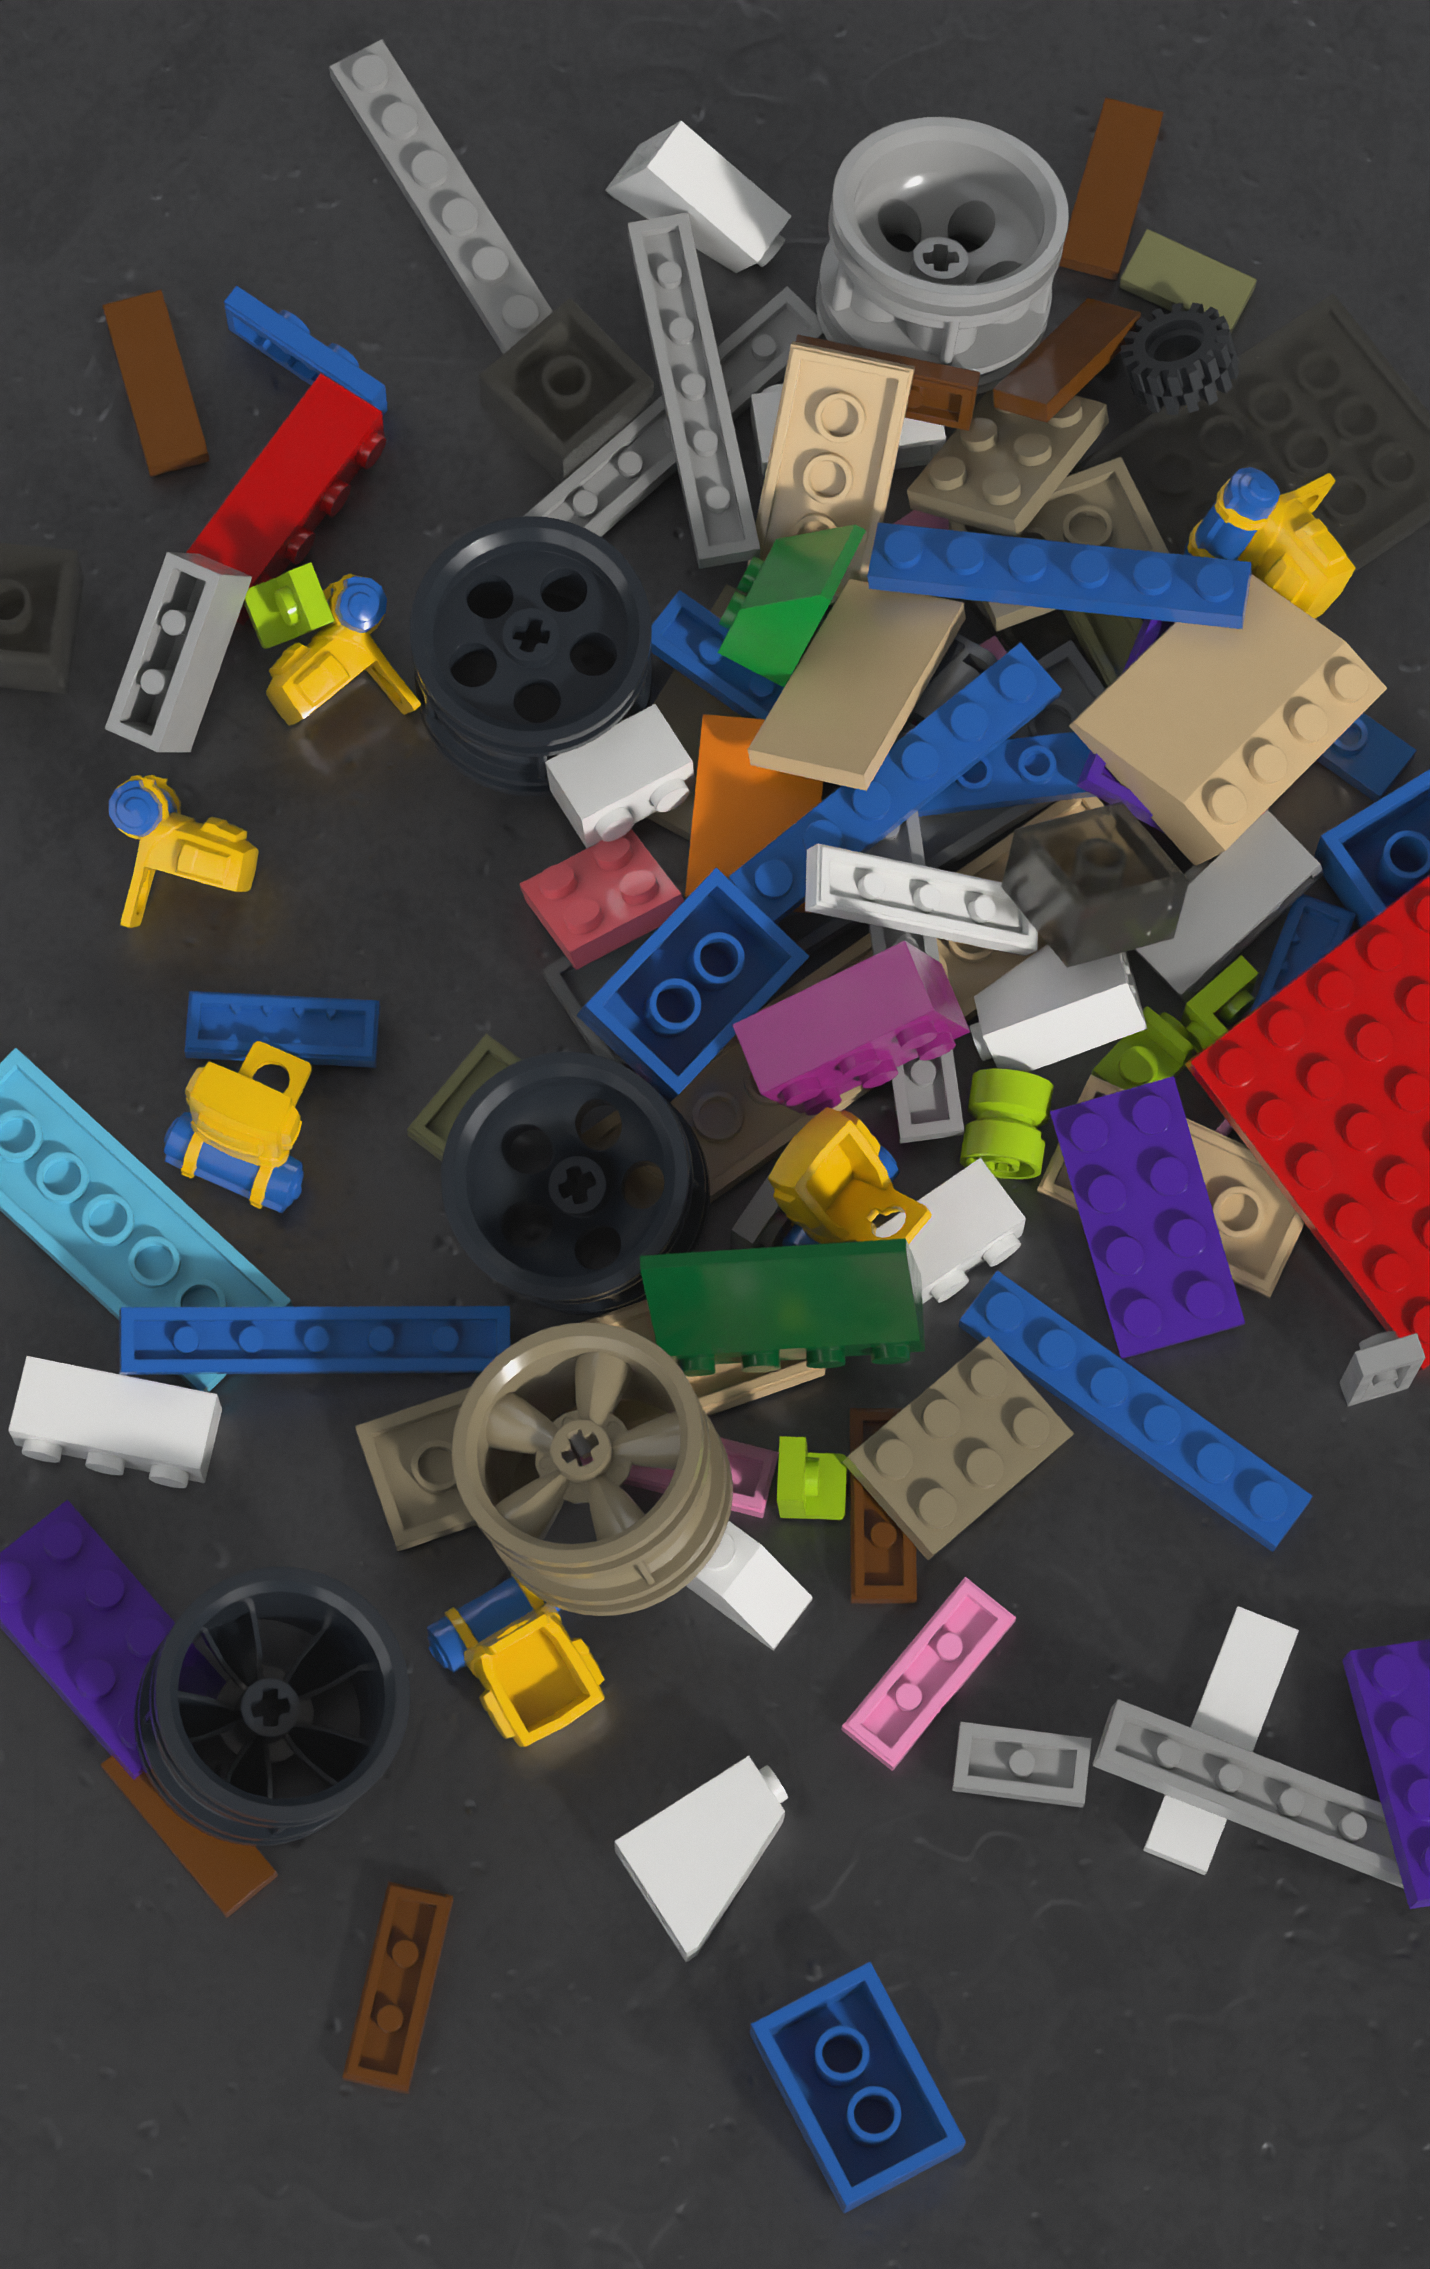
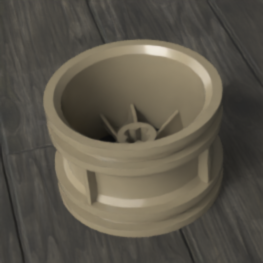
[452,1322,733,1616]

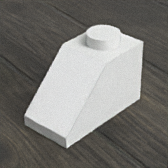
[686,1521,812,1650]

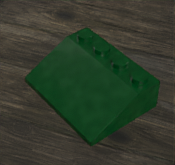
[640,1238,925,1377]

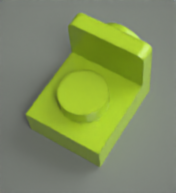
[244,562,335,649]
[1180,955,1259,1053]
[1091,1006,1194,1090]
[777,1436,847,1520]

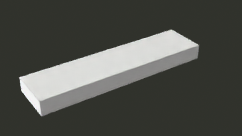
[805,844,1038,956]
[1143,1606,1299,1875]

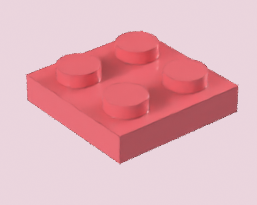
[520,829,684,970]

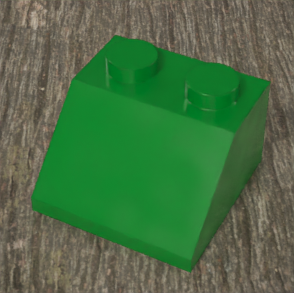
[717,524,866,687]

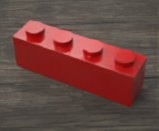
[186,373,386,625]

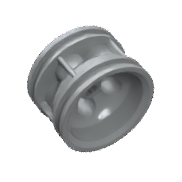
[816,117,1069,394]

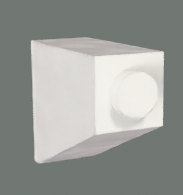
[605,121,791,273]
[970,906,1147,1072]
[615,1756,788,1962]

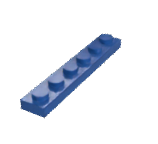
[867,522,1252,629]
[728,642,1062,924]
[958,1270,1313,1552]
[119,1306,510,1375]

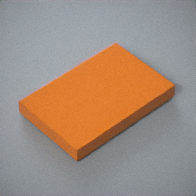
[685,714,824,913]

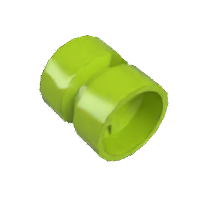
[959,1068,1054,1180]

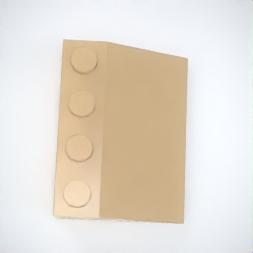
[1069,575,1387,866]

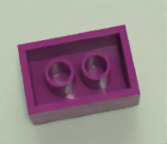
[733,941,970,1116]

